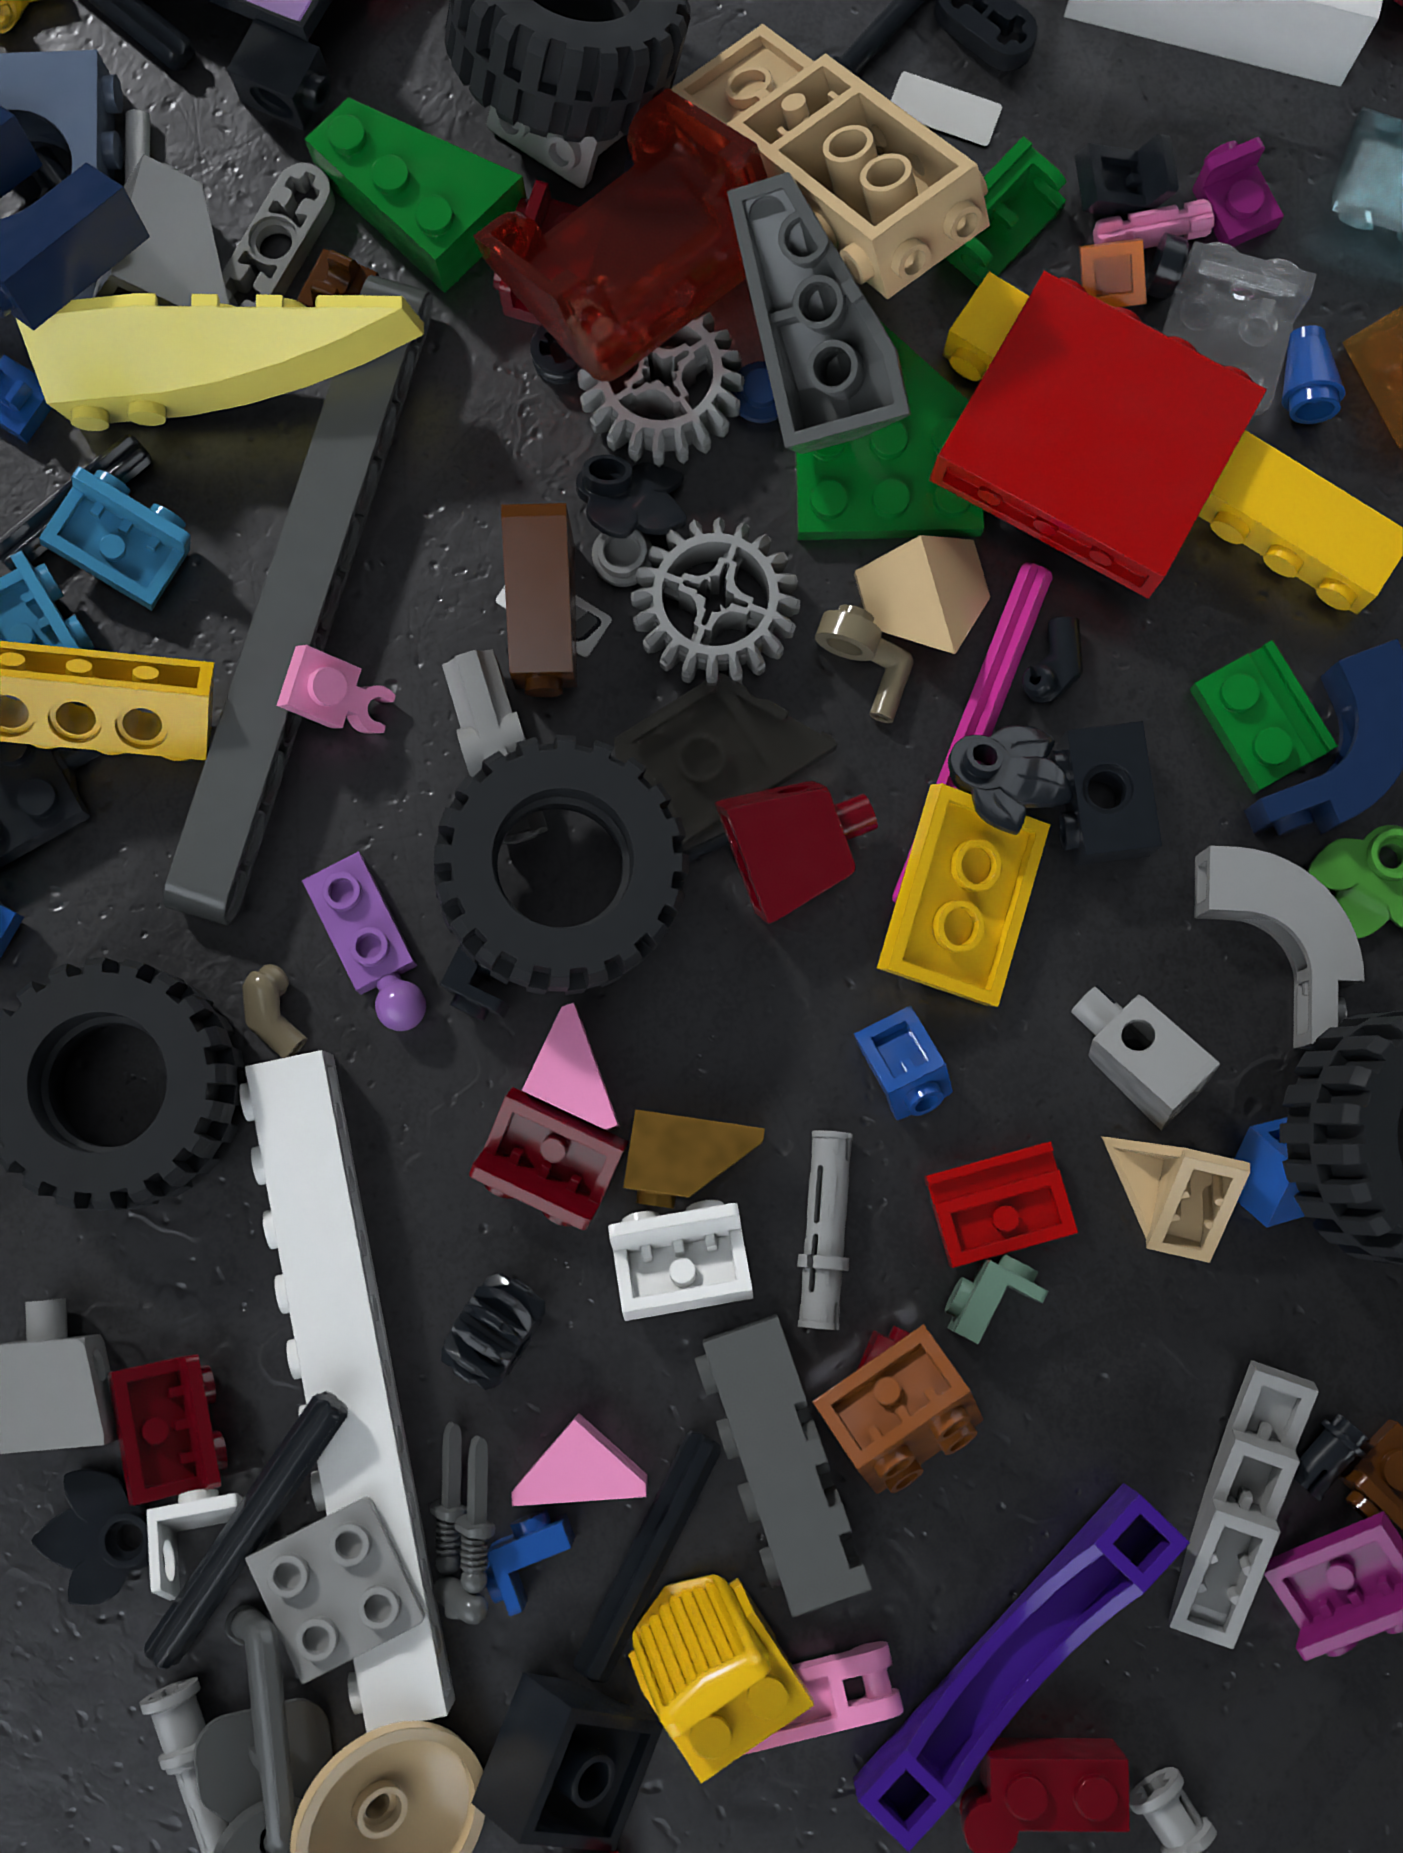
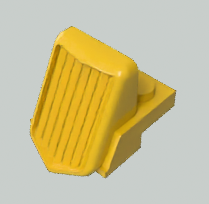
[628,1574,815,1784]

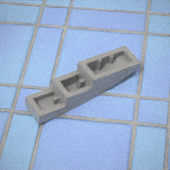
[1168,1360,1319,1649]

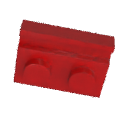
[924,1141,1078,1268]

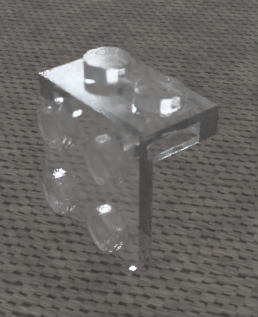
[1162,241,1317,415]

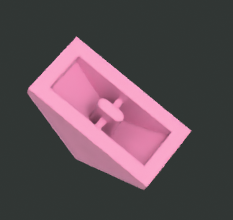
[522,1002,620,1132]
[511,1413,648,1506]

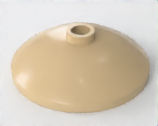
[290,1721,485,1853]

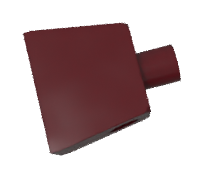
[714,781,878,924]

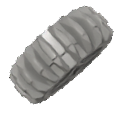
[578,296,744,467]
[631,517,800,688]

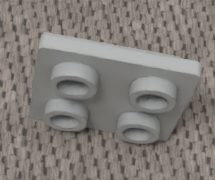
[245,1497,425,1685]

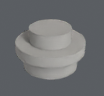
[592,528,652,587]

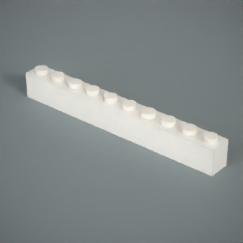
[239,1050,455,1733]

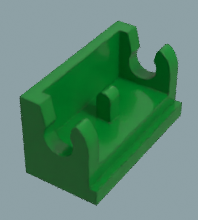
[945,136,1067,287]

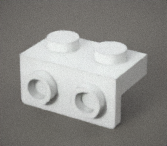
[608,1200,754,1321]

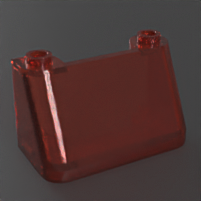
[473,88,768,382]

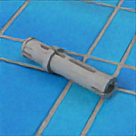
[797,1130,853,1330]

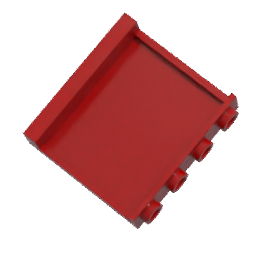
[929,270,1267,599]

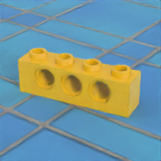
[0,641,214,761]

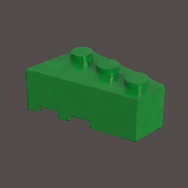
[305,97,527,293]

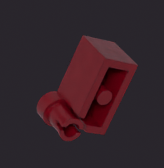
[959,1738,1130,1853]

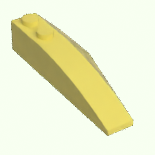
[16,293,424,431]

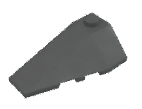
[727,172,912,454]

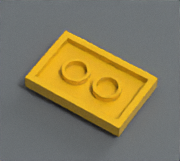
[877,783,1050,1007]

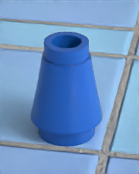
[1282,325,1346,424]

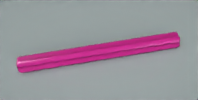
[892,562,1053,903]

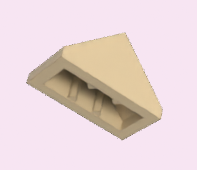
[854,535,991,654]
[1101,1136,1251,1263]

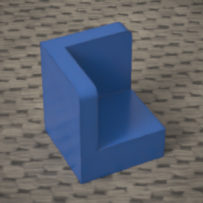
[1234,1117,1305,1228]

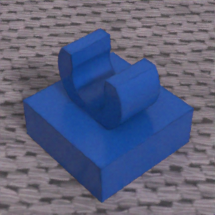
[0,354,52,443]

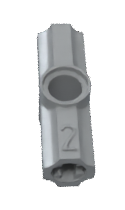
[442,649,548,845]

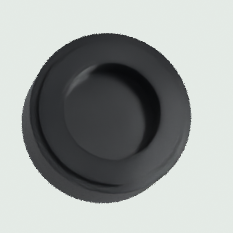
[1145,233,1189,300]

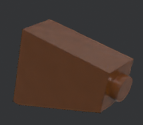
[501,503,577,697]

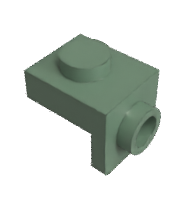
[945,1254,1049,1344]

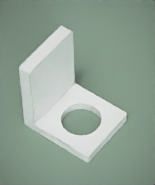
[147,1489,243,1601]

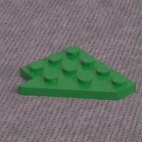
[795,320,984,540]

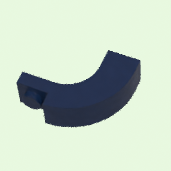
[1244,639,1403,836]

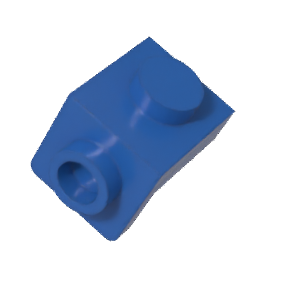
[485,1509,576,1617]

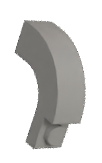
[1194,846,1365,1050]

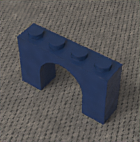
[0,106,150,331]

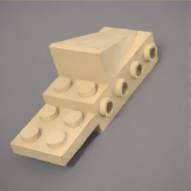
[669,24,990,299]

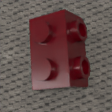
[469,1087,629,1230]
[107,1354,228,1506]

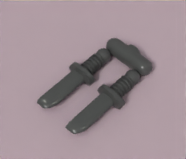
[429,1421,495,1625]

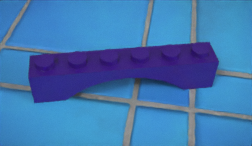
[852,1483,1190,1852]

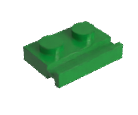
[1189,640,1338,795]

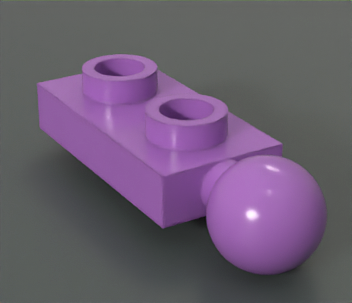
[302,851,426,1031]

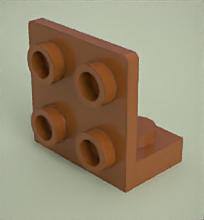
[812,1324,983,1494]

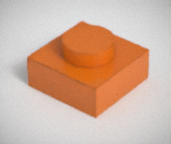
[1079,238,1147,307]

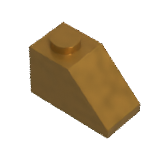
[623,1109,765,1209]

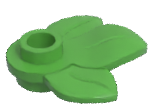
[1307,825,1403,939]

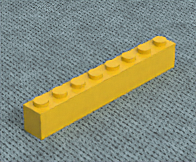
[942,271,1403,615]

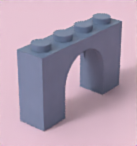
[0,50,123,300]

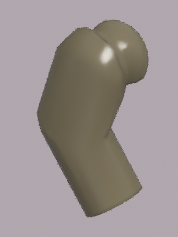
[242,964,308,1058]

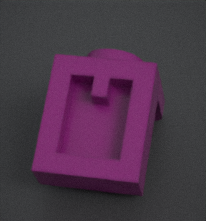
[1192,137,1284,251]

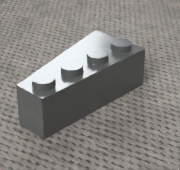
[695,1314,872,1617]

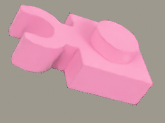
[276,645,396,734]

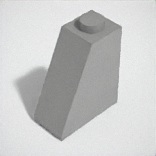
[93,154,229,306]

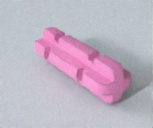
[1093,199,1214,249]

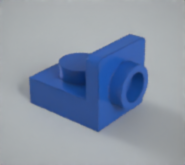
[854,1005,953,1120]

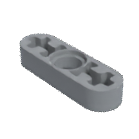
[222,163,335,307]

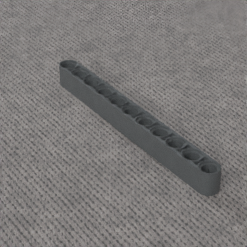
[163,275,433,925]

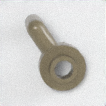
[815,605,913,723]

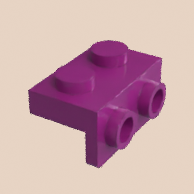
[1264,1511,1403,1661]

